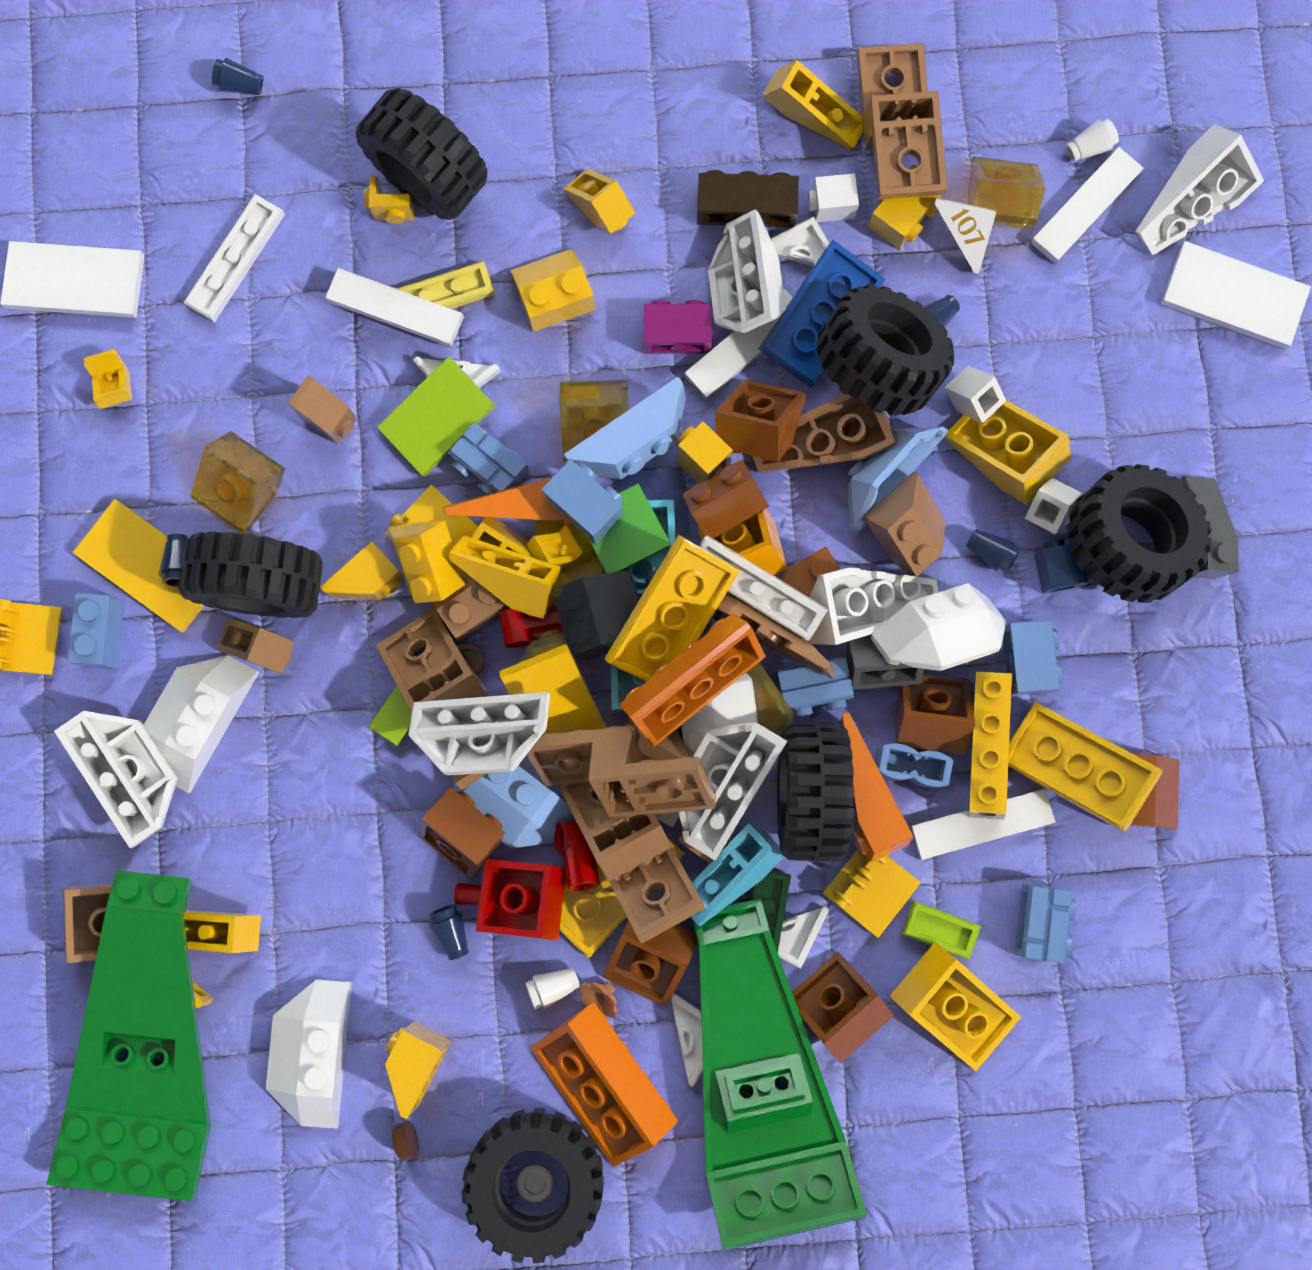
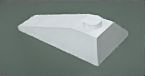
[1136,124,1264,255]
[809,567,939,645]

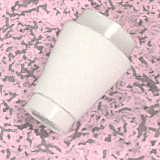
[1065,119,1119,162]
[525,967,580,1010]

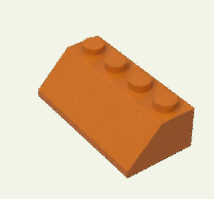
[619,613,766,748]
[530,1002,678,1167]

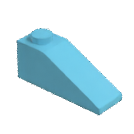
[691,823,784,926]

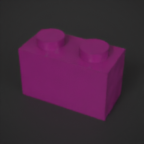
[644,300,712,354]

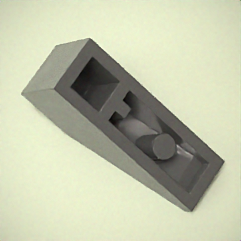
[1181,476,1239,579]

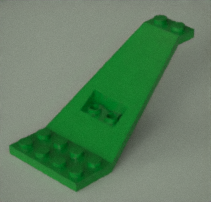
[46,870,211,1202]

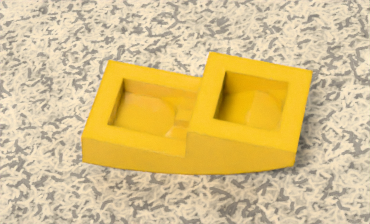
[527,523,596,568]

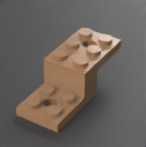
[856,43,948,200]
[376,608,490,790]
[527,726,715,817]
[558,783,705,944]

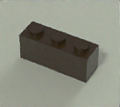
[697,170,799,228]

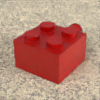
[454,859,566,941]

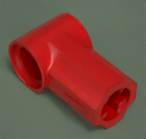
[499,605,564,648]
[554,821,600,892]

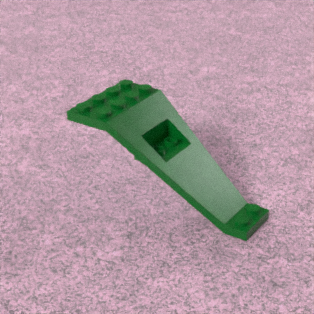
[691,898,867,1251]

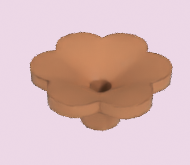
[579,981,618,1018]

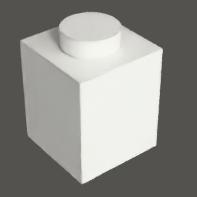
[807,173,859,222]
[944,365,1006,423]
[1025,478,1082,535]

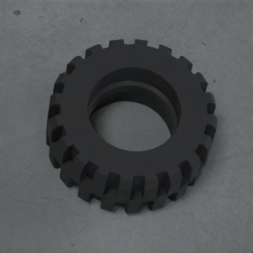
[356,88,488,220]
[817,285,954,416]
[1067,464,1212,603]
[178,532,323,618]
[777,722,854,861]
[461,1108,604,1264]

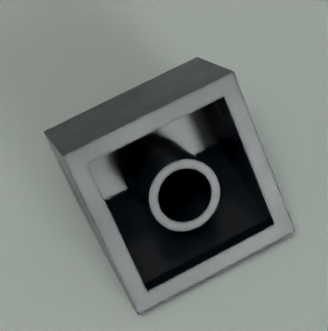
[551,570,639,661]

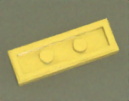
[397,261,495,309]

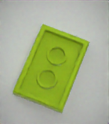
[378,356,497,477]

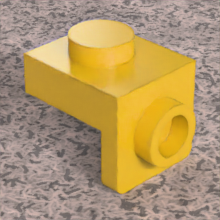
[364,176,415,224]
[83,349,132,409]

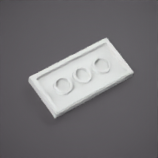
[0,241,145,318]
[1160,241,1311,350]

